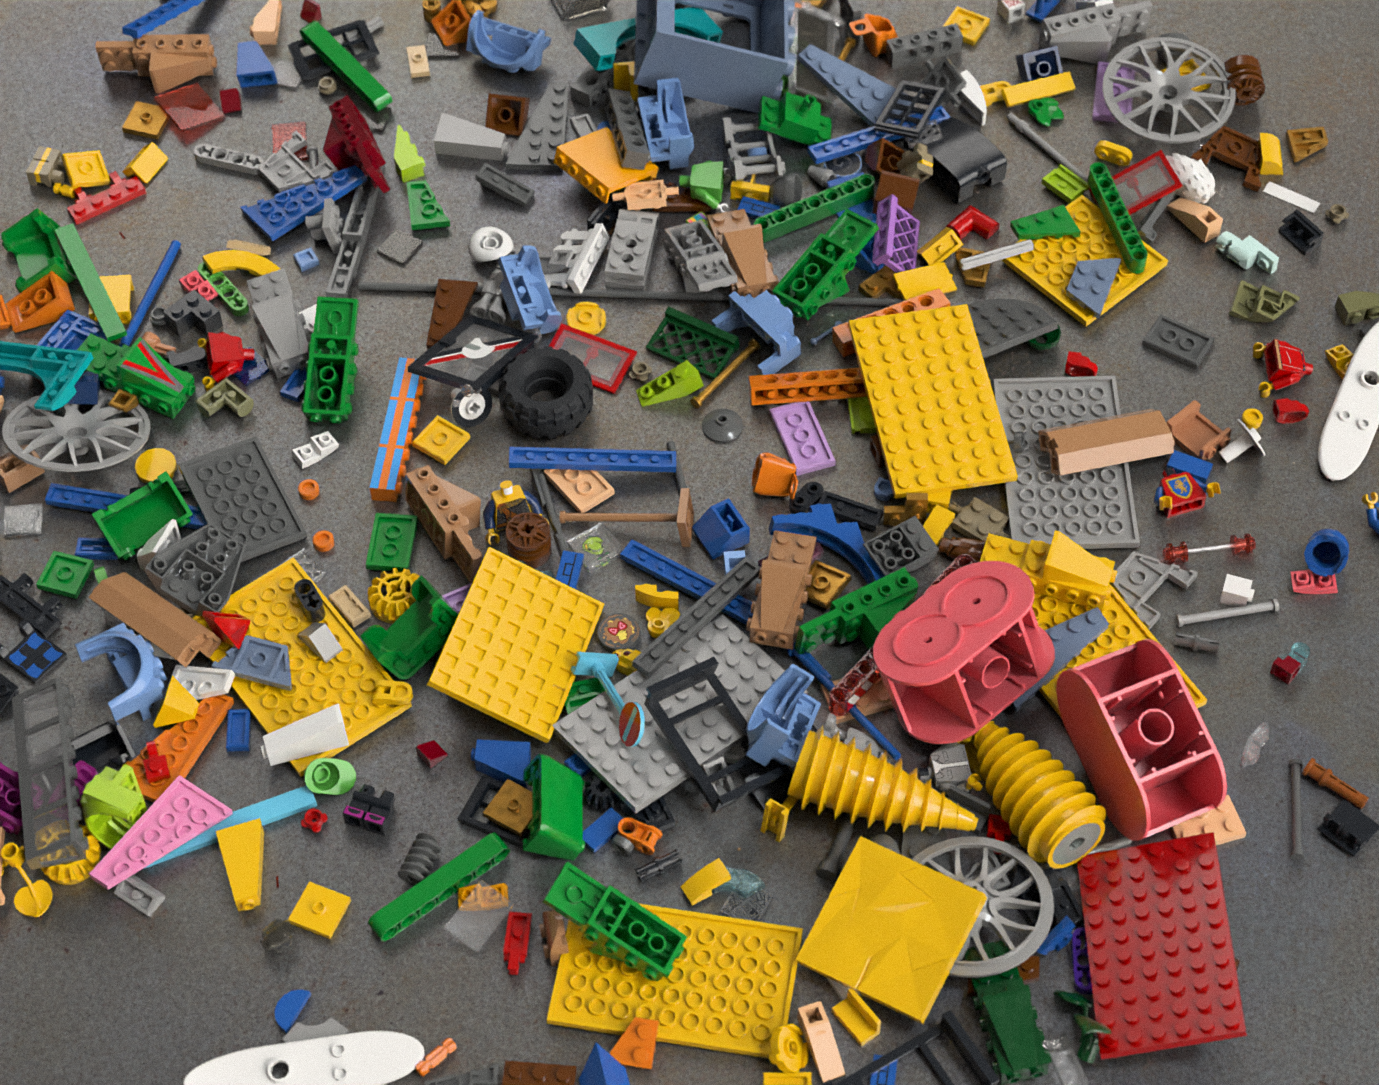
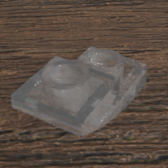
[1239,721,1271,769]

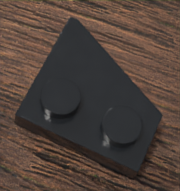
[617,796,676,831]

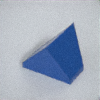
[579,1042,630,1085]

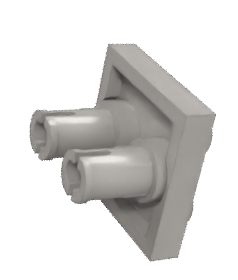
[305,198,345,254]

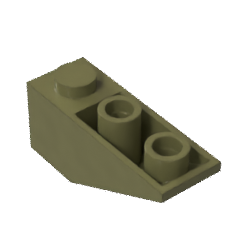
[1335,291,1379,326]

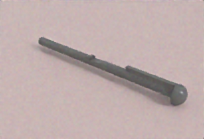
[530,469,581,592]

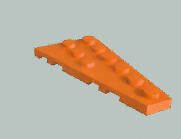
[122,694,234,803]

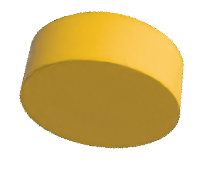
[1241,408,1263,429]

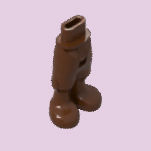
[938,537,986,564]

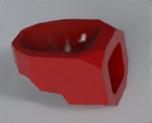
[1065,351,1098,377]
[1272,398,1309,424]

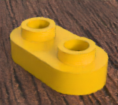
[1094,140,1133,166]

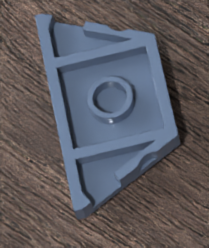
[1066,258,1121,319]
[211,635,292,691]

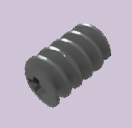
[397,833,441,884]

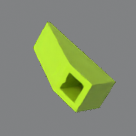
[394,125,425,183]
[636,360,704,407]

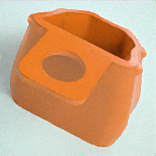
[849,14,898,57]
[752,452,798,500]

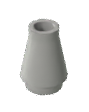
[807,165,836,188]

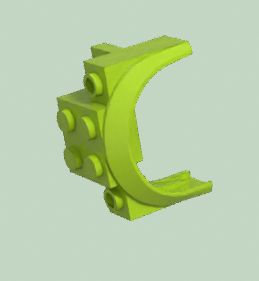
[80,764,147,849]

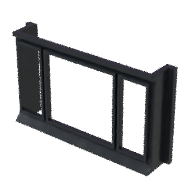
[644,657,790,813]
[821,1010,1000,1085]

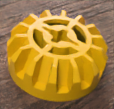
[368,568,419,624]
[39,821,101,885]

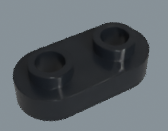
[789,482,824,514]

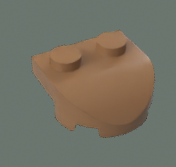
[539,910,569,967]

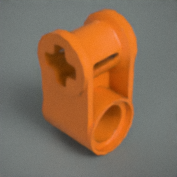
[618,817,663,856]

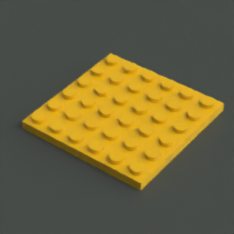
[1001,195,1168,327]

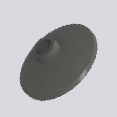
[702,409,743,443]

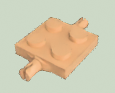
[612,180,679,211]

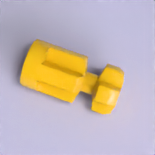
[53,182,77,199]

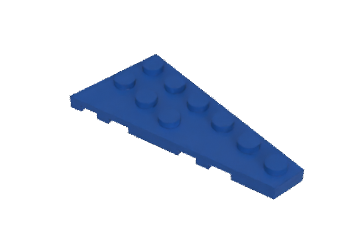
[240,165,367,242]

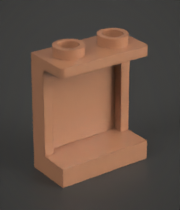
[1167,400,1231,461]

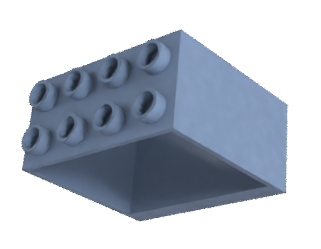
[634,0,796,113]

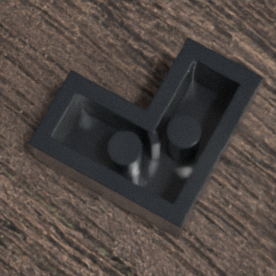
[163,289,223,337]

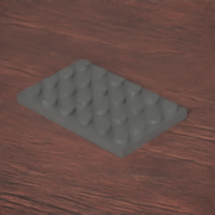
[178,436,307,562]

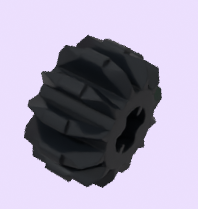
[583,775,620,812]

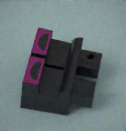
[343,784,395,836]

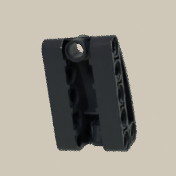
[903,117,1007,204]

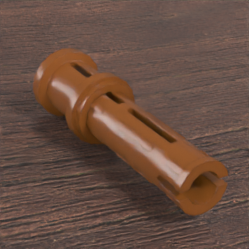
[1302,758,1369,810]

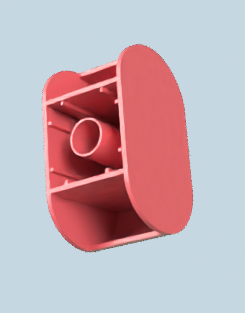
[873,561,1055,744]
[1056,639,1227,841]

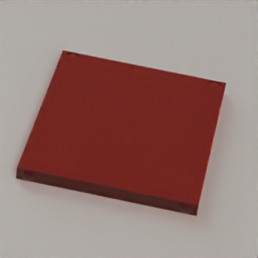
[154,83,225,133]

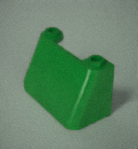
[1,208,77,293]
[92,471,193,560]
[360,575,458,680]
[523,754,585,861]

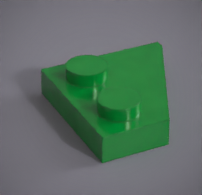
[564,677,605,715]

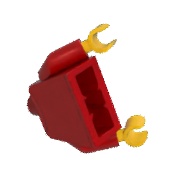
[197,332,254,391]

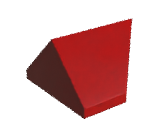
[202,611,251,650]

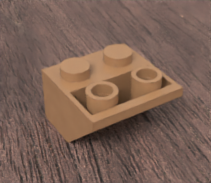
[0,444,45,493]

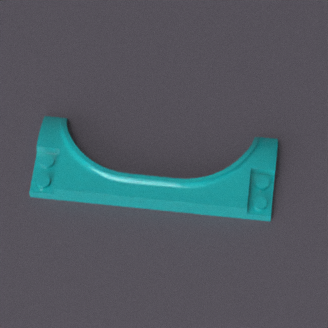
[0,341,93,411]

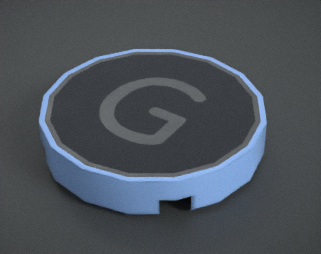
[824,152,862,179]

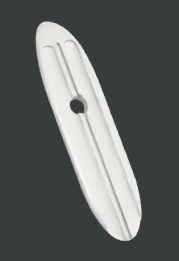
[1318,322,1379,481]
[183,1031,424,1085]

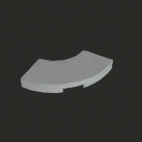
[282,1018,350,1043]

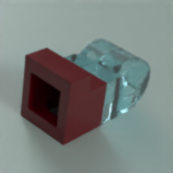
[1270,642,1310,684]

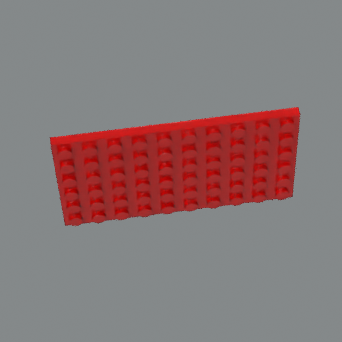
[1077,832,1247,1060]

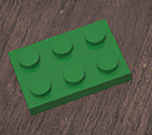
[365,513,418,572]

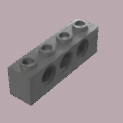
[886,23,963,69]

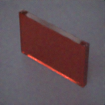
[271,121,308,160]

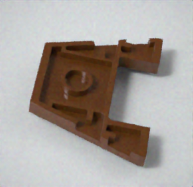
[1191,126,1261,192]

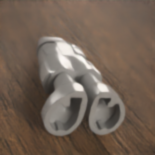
[470,265,506,325]
[823,713,892,764]

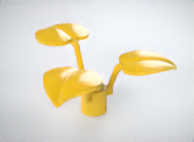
[1,820,70,918]

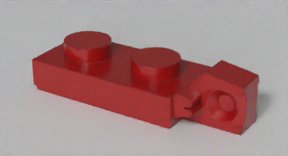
[503,911,533,976]

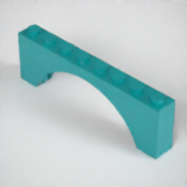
[573,7,723,71]

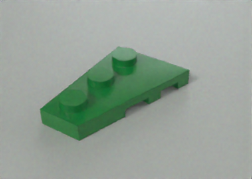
[407,180,450,230]
[1010,205,1081,240]

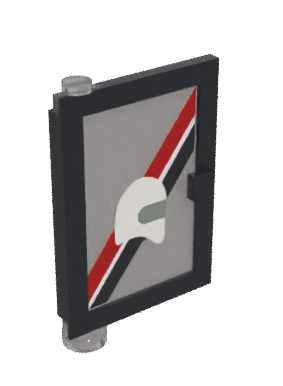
[408,315,542,397]

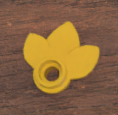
[645,607,680,638]

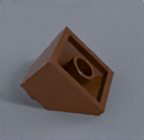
[485,93,530,136]
[865,138,906,175]

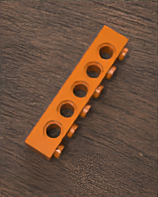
[832,288,951,357]
[749,368,867,405]

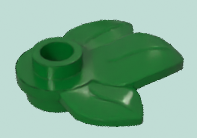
[1028,97,1064,127]

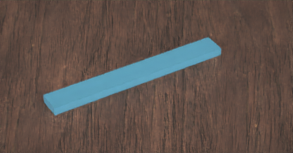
[144,786,317,869]

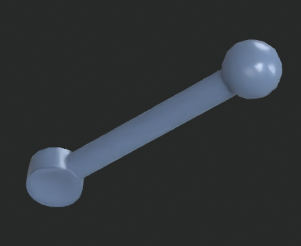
[810,321,843,345]

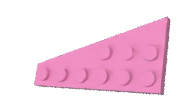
[89,775,233,890]

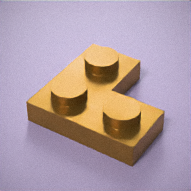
[858,266,903,299]
[883,493,928,526]

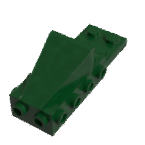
[964,940,1052,1085]

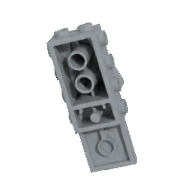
[1038,0,1153,64]
[663,220,738,292]
[247,268,311,378]

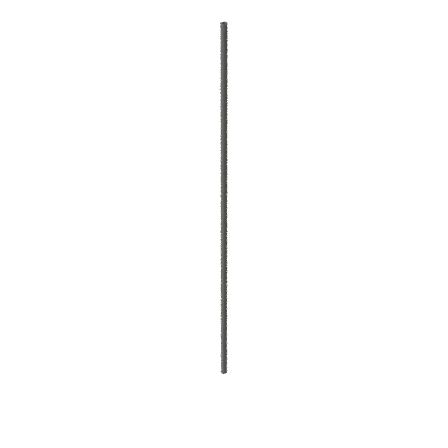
[359,282,904,306]

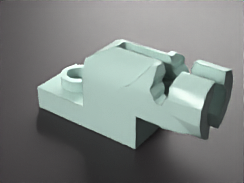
[1215,231,1279,275]

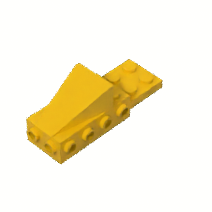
[980,530,1117,610]

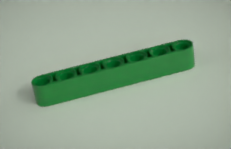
[299,20,393,112]
[1088,162,1148,274]
[754,174,875,243]
[368,833,510,941]

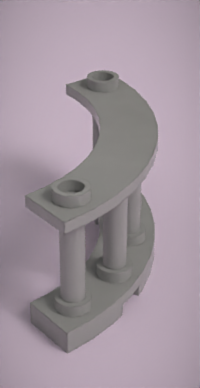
[722,117,785,182]

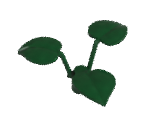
[1053,990,1112,1063]

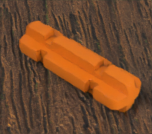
[415,1038,457,1076]

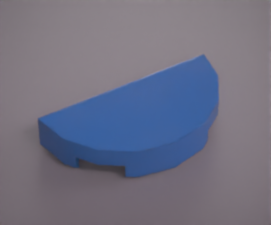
[1037,916,1075,955]
[275,989,311,1034]

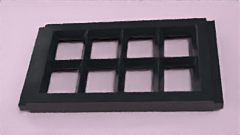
[288,19,380,80]
[874,80,945,139]
[457,776,548,857]

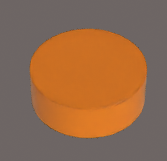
[298,479,320,500]
[313,530,335,552]

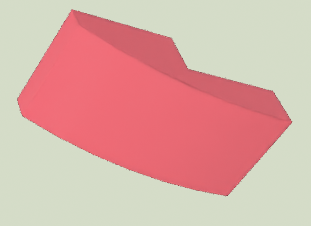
[179,270,218,301]
[1291,569,1338,594]

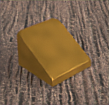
[108,389,139,412]

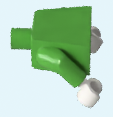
[679,160,732,214]

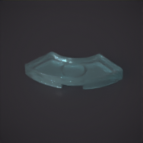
[712,866,765,899]

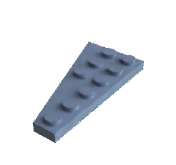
[796,44,912,127]
[1011,607,1109,712]

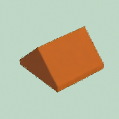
[431,0,471,46]

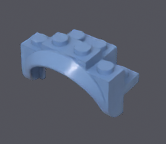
[466,10,551,73]
[498,245,562,335]

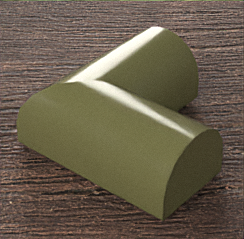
[195,378,254,418]

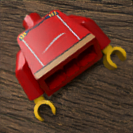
[1253,339,1313,398]

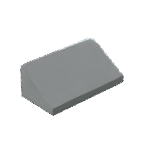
[113,874,166,917]

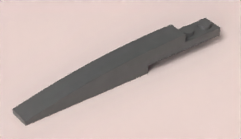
[326,164,385,298]

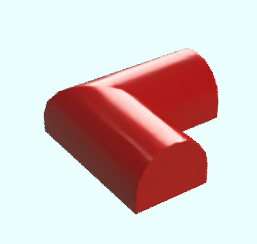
[945,205,1000,240]

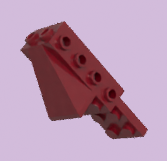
[323,95,390,194]

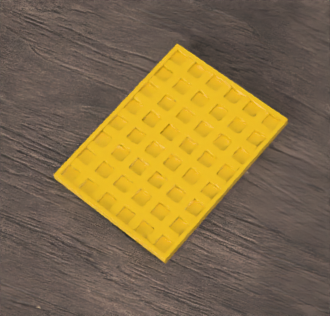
[427,547,604,743]

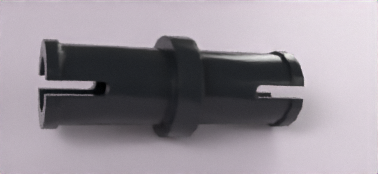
[635,849,683,882]

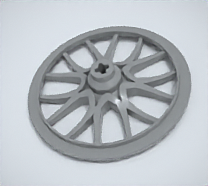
[1102,37,1236,144]
[2,390,151,472]
[911,836,1054,978]

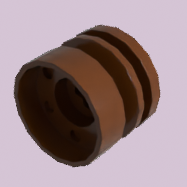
[1224,54,1265,105]
[505,512,552,569]

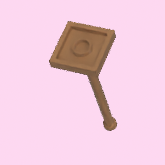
[559,488,694,547]

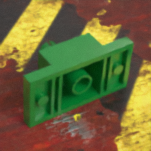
[758,92,831,146]

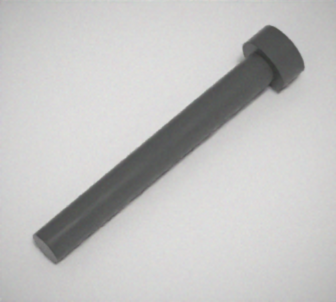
[816,813,859,882]

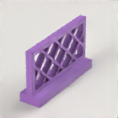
[872,194,920,273]

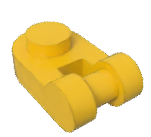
[980,81,1012,106]
[372,680,413,705]

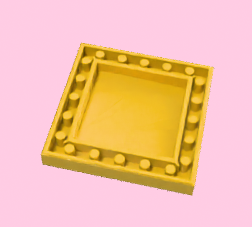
[796,836,987,1024]

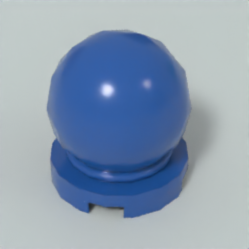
[1304,528,1350,577]

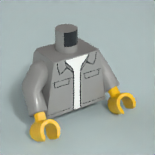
[918,736,982,795]

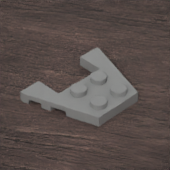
[258,131,337,193]
[1110,551,1198,630]

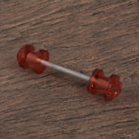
[1163,533,1256,564]

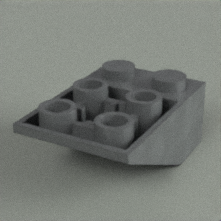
[863,516,939,576]

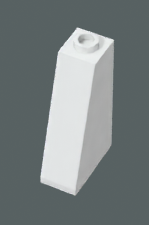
[261,704,349,766]

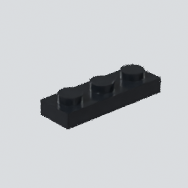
[818,491,883,531]

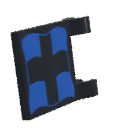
[0,620,67,684]

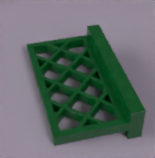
[646,306,740,380]

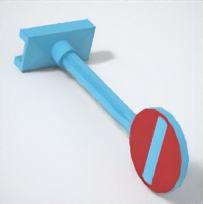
[570,652,645,747]

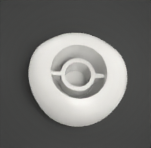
[469,226,513,262]

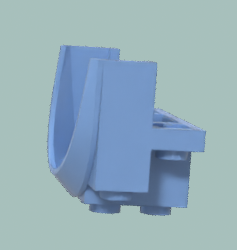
[638,78,694,169]
[712,290,801,375]
[75,622,167,721]
[746,664,821,768]

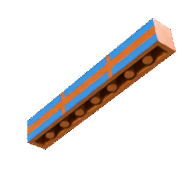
[370,357,427,502]

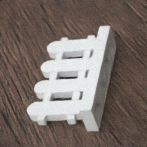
[544,223,610,294]

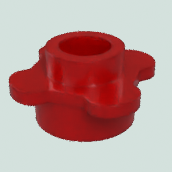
[301,808,328,833]

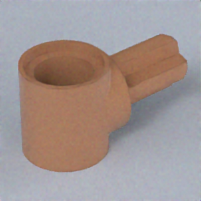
[142,332,176,357]

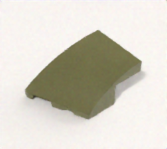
[1228,280,1300,322]

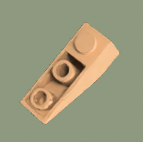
[1166,197,1223,243]
[797,1001,845,1083]

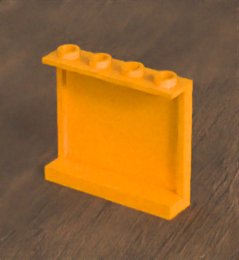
[554,127,658,204]

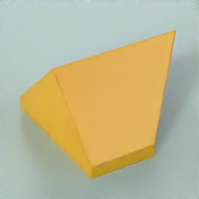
[153,675,199,728]

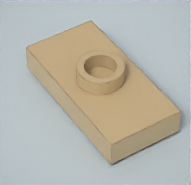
[406,45,430,78]
[226,239,271,255]
[328,585,371,628]

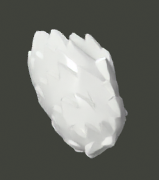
[1166,153,1215,204]

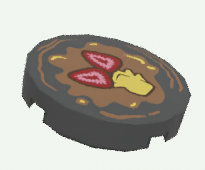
[597,613,641,652]

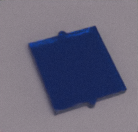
[233,347,272,387]

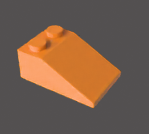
[6,271,75,333]

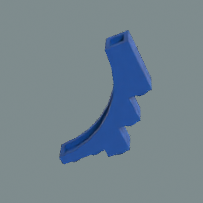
[768,504,884,584]

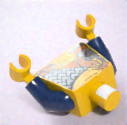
[483,480,549,545]

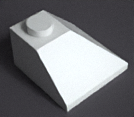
[137,519,181,571]

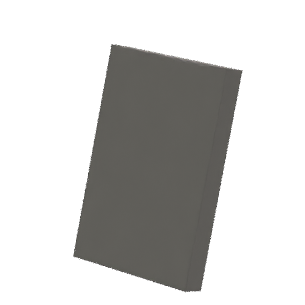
[1142,314,1215,369]

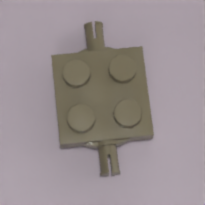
[948,497,1011,540]

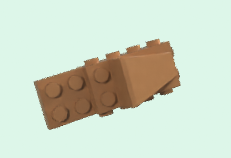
[95,34,217,94]
[707,209,779,298]
[405,465,483,583]
[746,530,816,650]

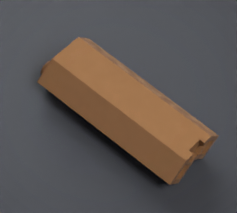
[1038,409,1175,475]
[88,572,222,667]

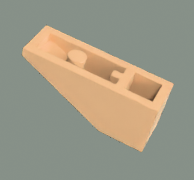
[250,0,282,45]

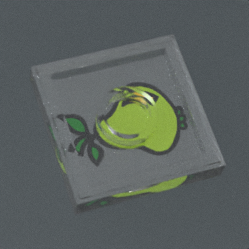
[567,522,624,574]

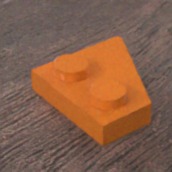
[609,1017,659,1069]

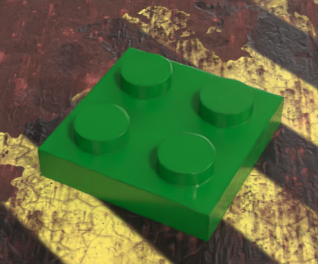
[36,551,94,599]

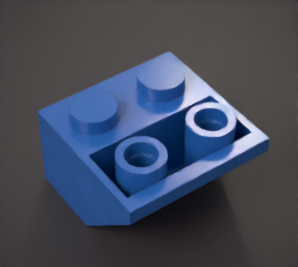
[692,498,750,560]

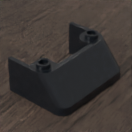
[31,720,136,796]

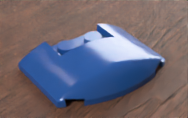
[37,309,106,350]

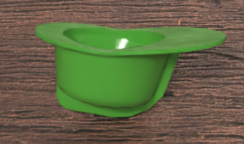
[304,758,356,795]

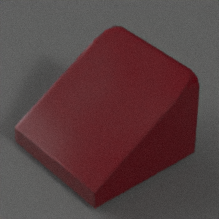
[300,0,322,23]
[219,88,241,114]
[416,740,448,769]

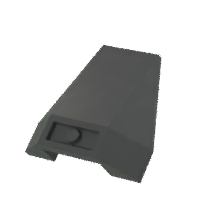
[144,523,246,616]

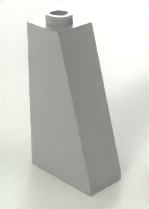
[434,113,509,161]

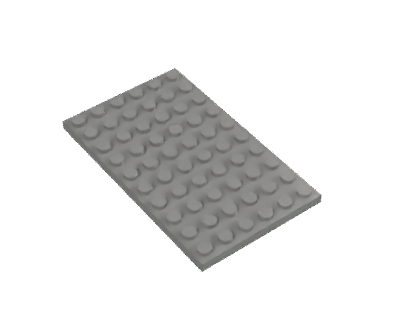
[993,376,1140,549]
[552,615,808,813]

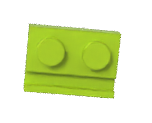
[1041,164,1089,204]
[847,396,877,434]

